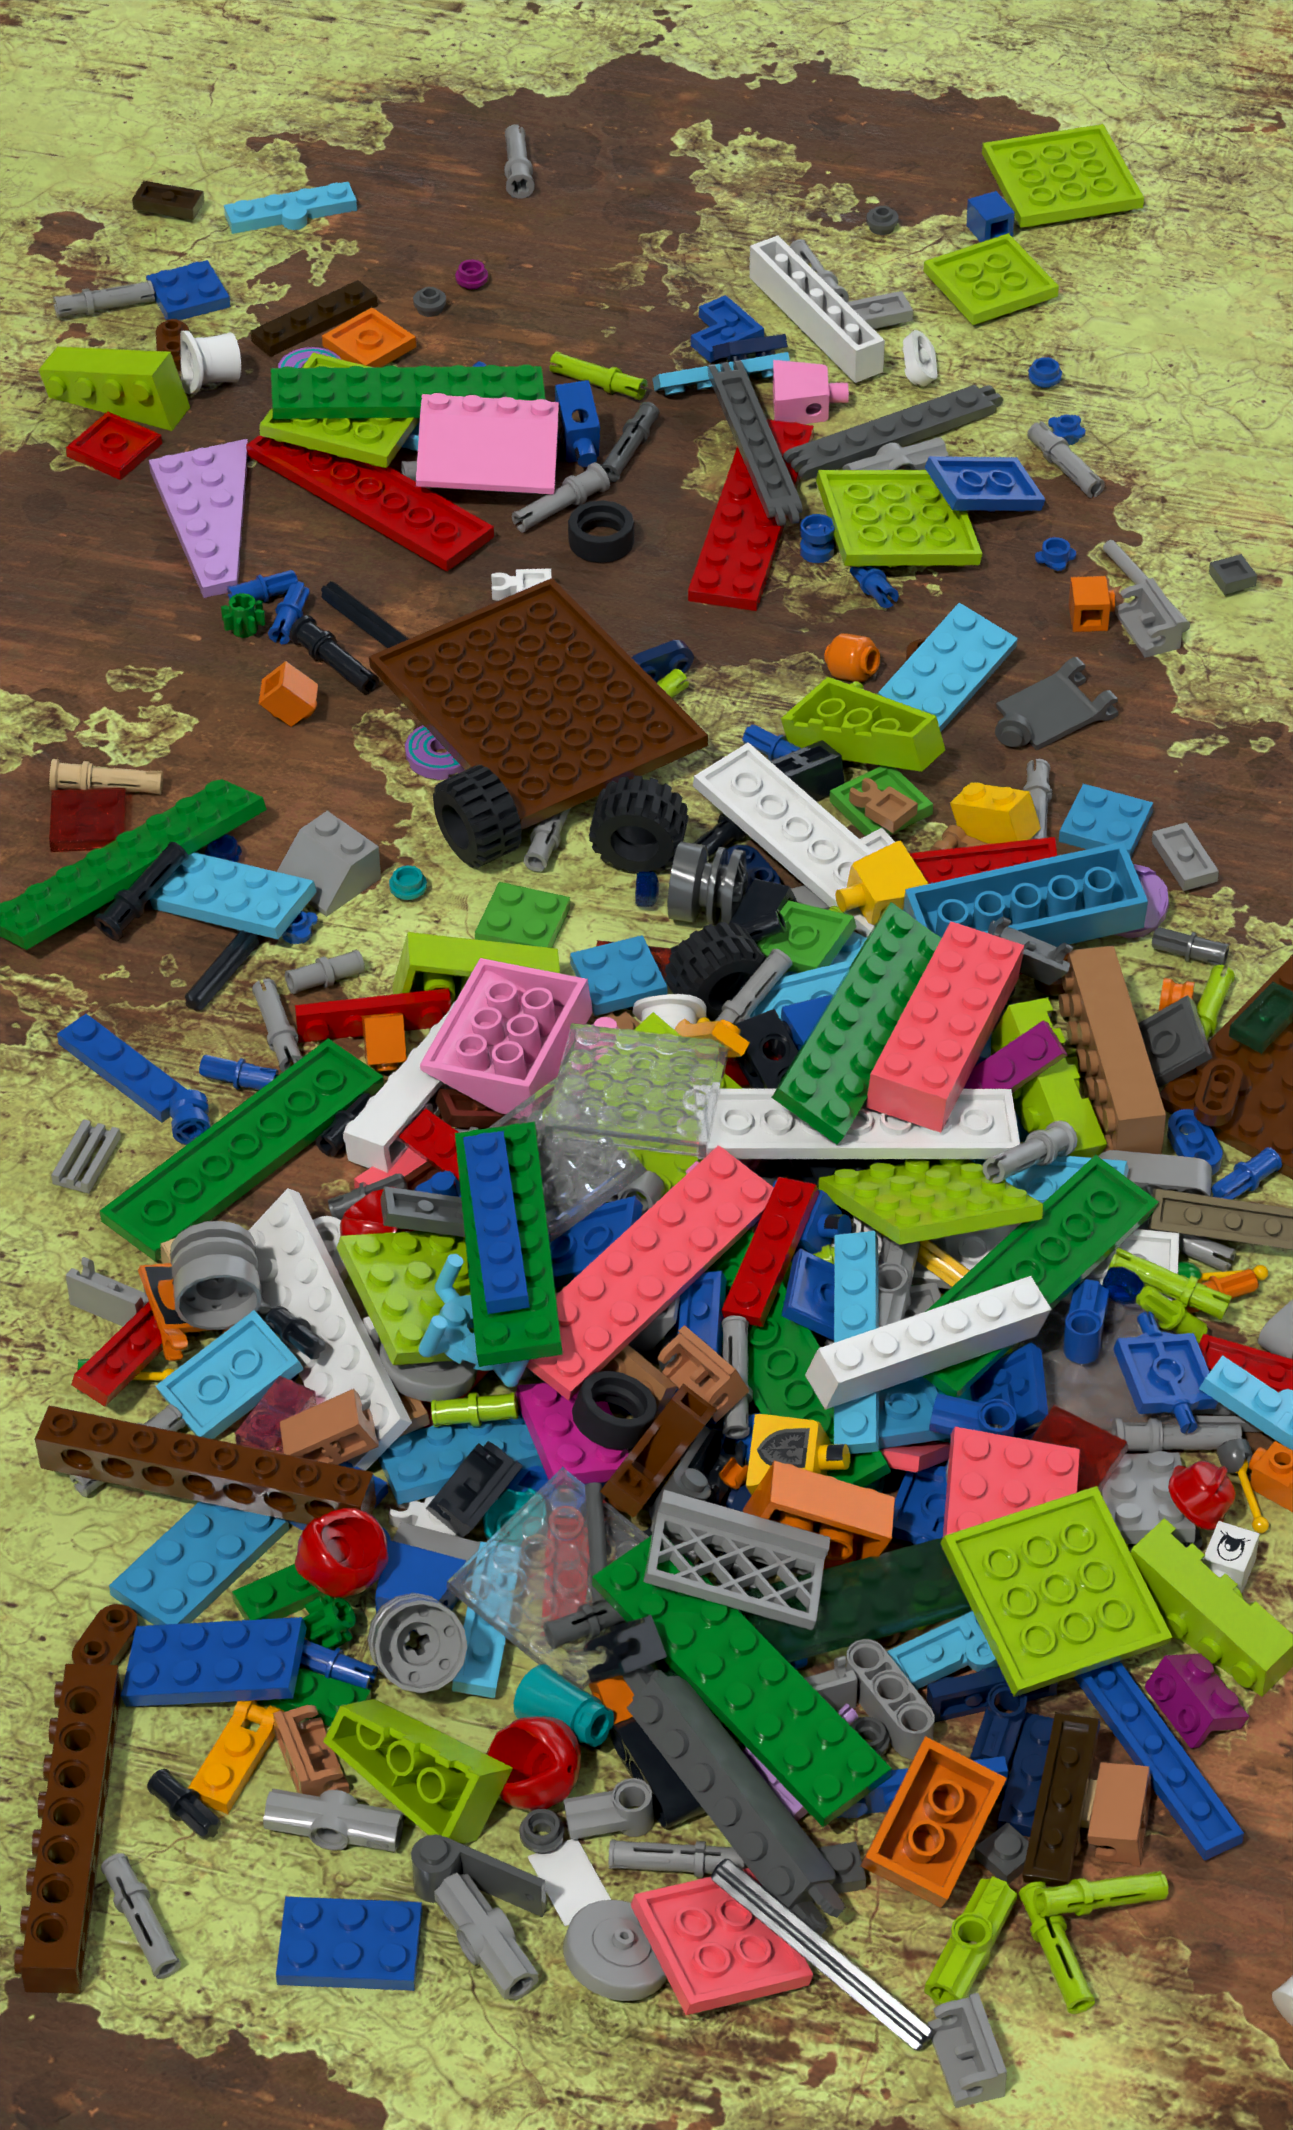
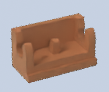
[658,1325,750,1423]
[280,1389,379,1465]
[273,1705,350,1797]
[1087,1762,1153,1867]

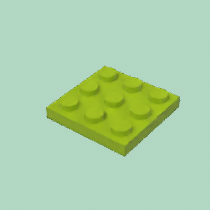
[923,233,1059,325]

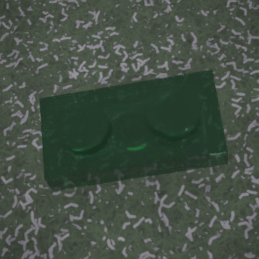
[1229,982,1293,1054]

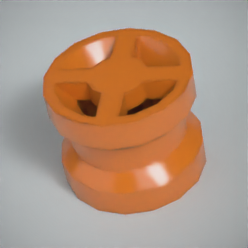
[1159,978,1195,1011]

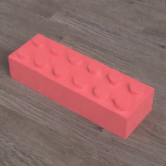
[866,921,1024,1133]

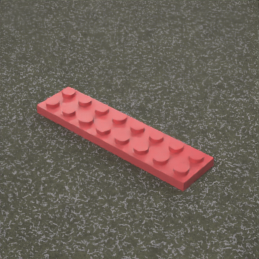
[526,1145,774,1401]

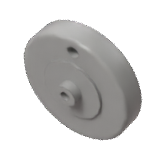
[379,1343,478,1402]
[563,1900,667,2001]

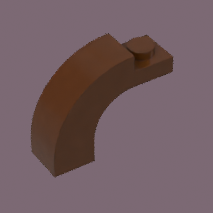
[600,1383,717,1518]

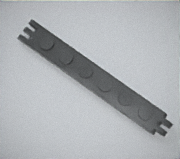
[707,360,802,526]
[783,385,1003,480]

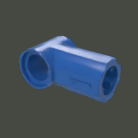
[1063,1279,1109,1364]
[929,1393,1016,1437]

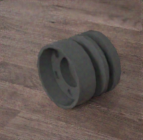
[667,841,748,925]

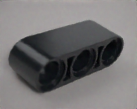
[609,1717,705,1829]

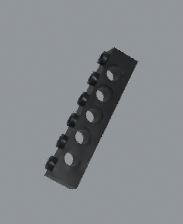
[734,1009,866,1233]

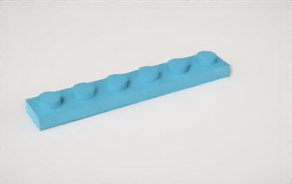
[834,1231,879,1454]

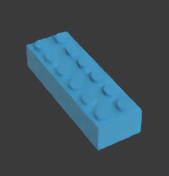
[903,841,1148,947]

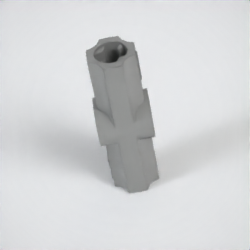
[843,437,949,470]
[878,1235,920,1327]
[263,1789,404,1852]
[434,1873,538,2001]

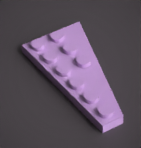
[149,439,248,598]

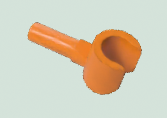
[719,1457,748,1489]

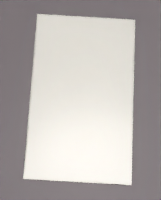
[527,1839,611,1926]

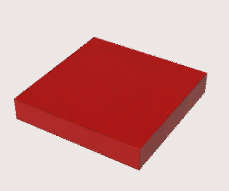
[66,411,162,480]

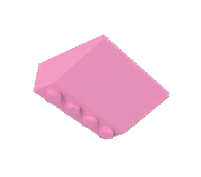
[416,393,559,494]
[420,958,593,1120]

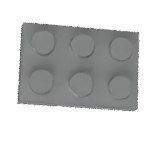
[1094,1451,1196,1544]

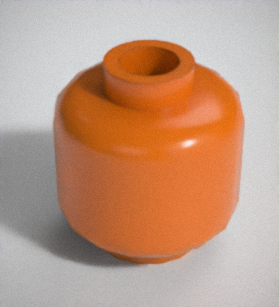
[824,633,880,682]

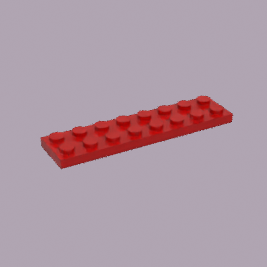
[688,419,814,611]
[246,435,494,571]

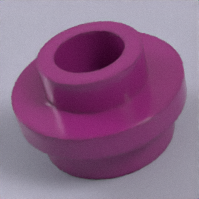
[455,260,488,289]

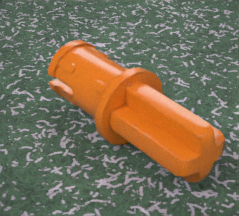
[1185,1269,1259,1314]

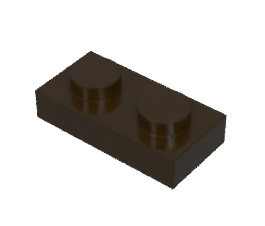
[132,180,205,220]

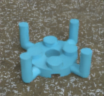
[418,1254,529,1387]

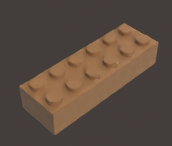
[1059,946,1166,1154]

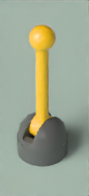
[1217,1438,1269,1534]

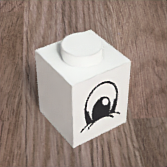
[1202,1521,1260,1594]

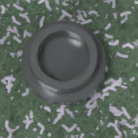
[995,713,1032,747]

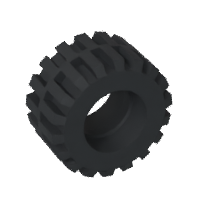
[433,765,522,868]
[589,776,689,875]
[665,922,766,1022]

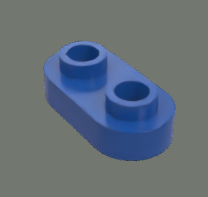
[1167,1109,1223,1175]

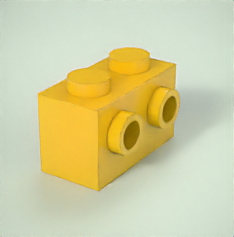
[950,782,1041,844]

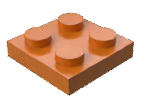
[322,307,416,367]

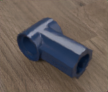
[970,1682,1027,1768]

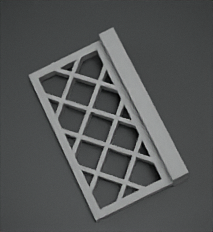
[643,1490,831,1630]

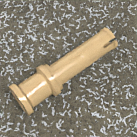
[49,759,163,795]

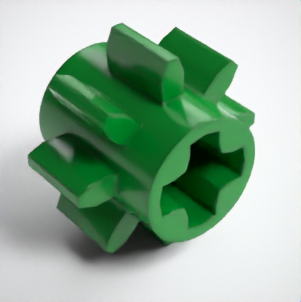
[221,593,266,638]
[303,1595,356,1649]

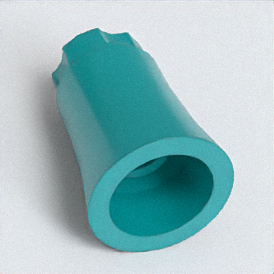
[513,1664,614,1747]

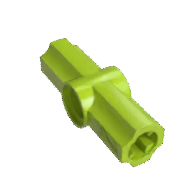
[924,1876,1017,2005]

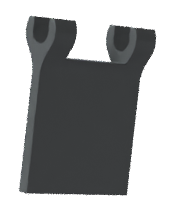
[996,657,1118,751]

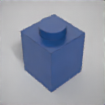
[966,191,1015,242]

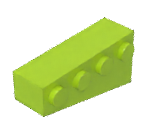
[38,346,190,431]
[781,677,945,771]
[392,932,560,1005]
[991,997,1107,1158]
[1131,1518,1293,1697]
[323,1699,513,1844]

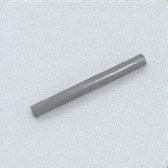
[1103,540,1190,633]

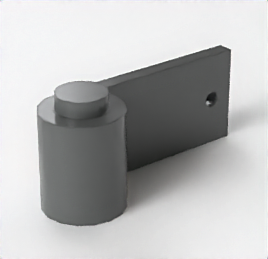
[649,1426,711,1520]
[411,1835,546,1917]

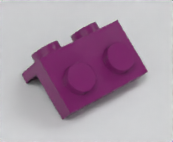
[1145,1653,1250,1748]

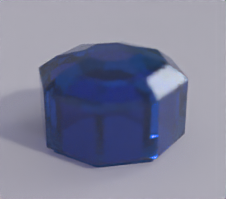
[635,872,660,907]
[1102,1267,1144,1305]

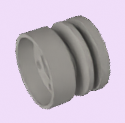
[170,1221,261,1330]
[367,1593,468,1693]

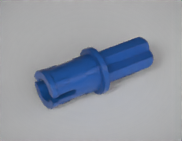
[850,566,899,608]
[227,570,298,603]
[268,582,310,644]
[742,724,801,761]
[199,1055,279,1090]
[1211,1147,1282,1200]
[300,1640,378,1690]

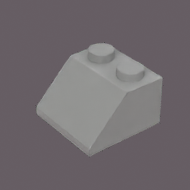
[277,811,381,917]

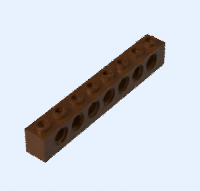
[35,1405,376,1524]
[14,1664,122,1994]

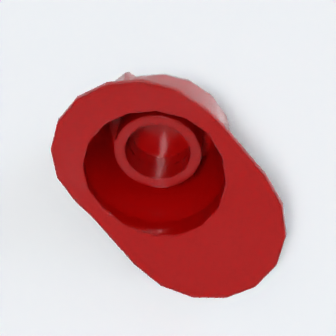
[1168,1461,1236,1530]

